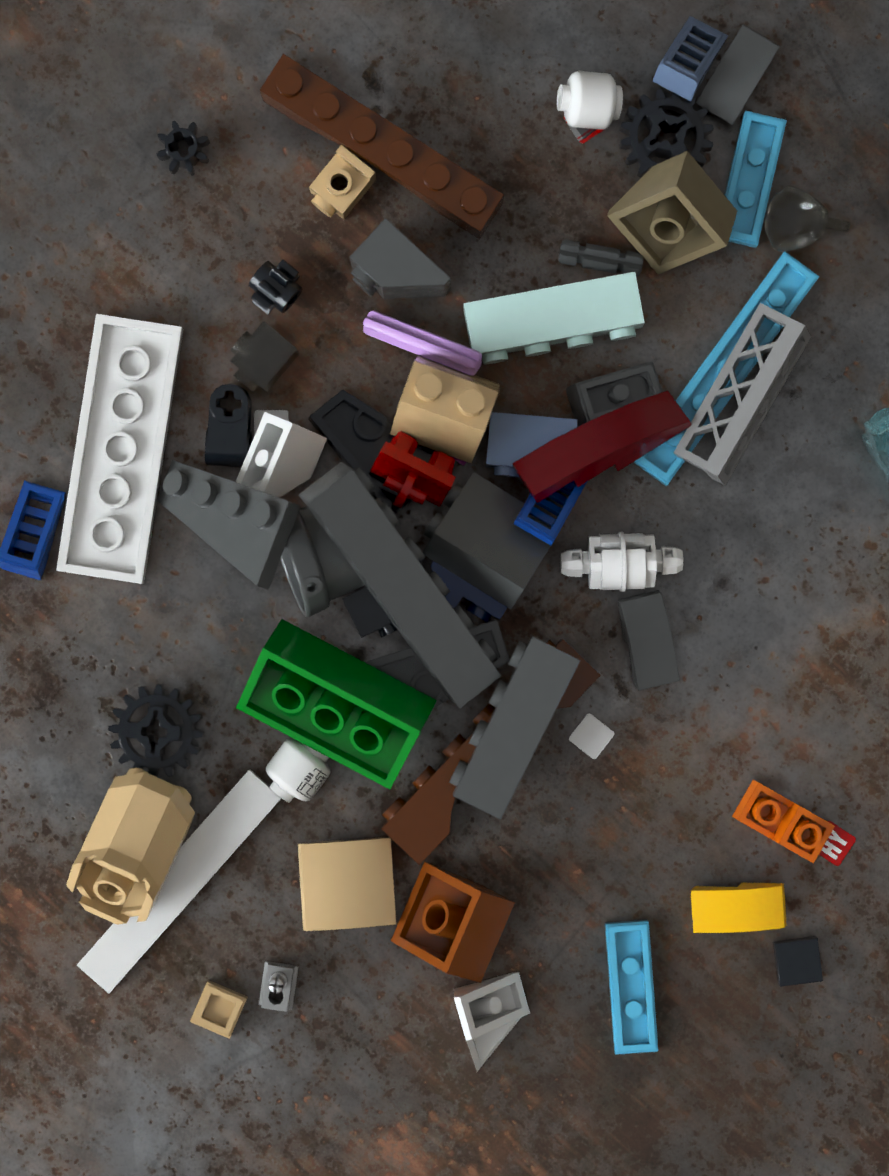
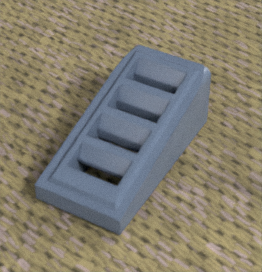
[652,16,728,101]

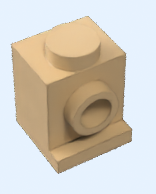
[309,145,376,219]

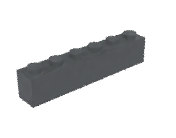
[298,462,501,708]

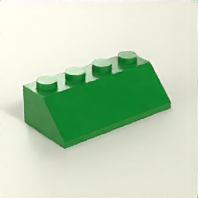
[236,619,437,789]

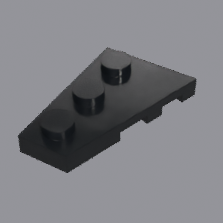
[308,390,459,515]

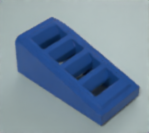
[0,481,66,580]
[513,481,587,546]

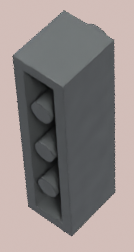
[449,636,580,820]

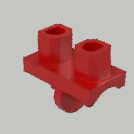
[370,432,456,508]

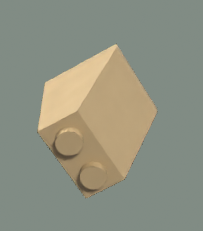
[390,355,500,463]

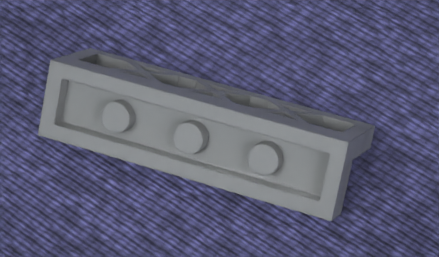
[673,303,811,486]

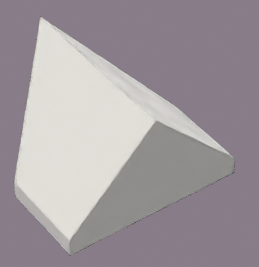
[454,972,530,1072]

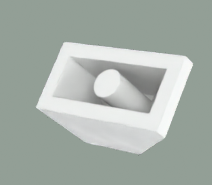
[236,412,327,498]

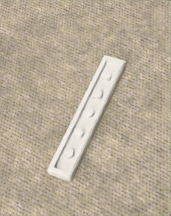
[77,769,281,994]

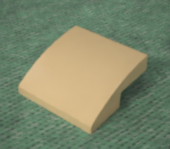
[298,837,396,931]

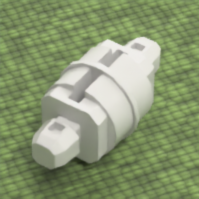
[560,532,683,592]

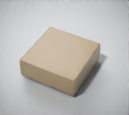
[190,980,248,1039]

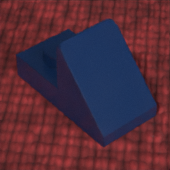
[431,561,508,622]

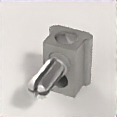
[258,961,299,1012]

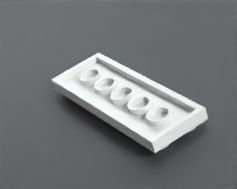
[56,314,184,584]

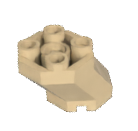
[66,768,195,925]

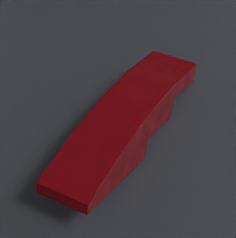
[512,390,691,503]

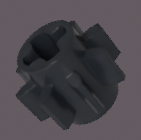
[156,121,210,176]
[249,259,303,315]

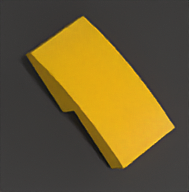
[691,882,787,933]

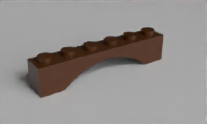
[260,54,504,240]
[381,639,601,865]

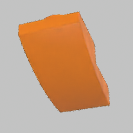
[732,779,835,864]

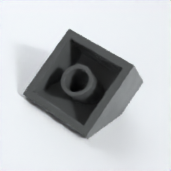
[349,218,451,299]

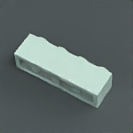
[463,272,645,364]

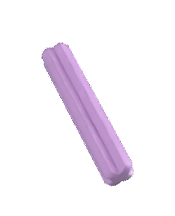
[363,310,482,376]

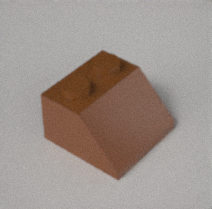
[391,862,515,983]

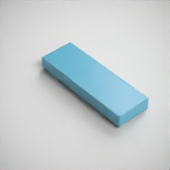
[724,110,787,248]
[605,920,658,1055]

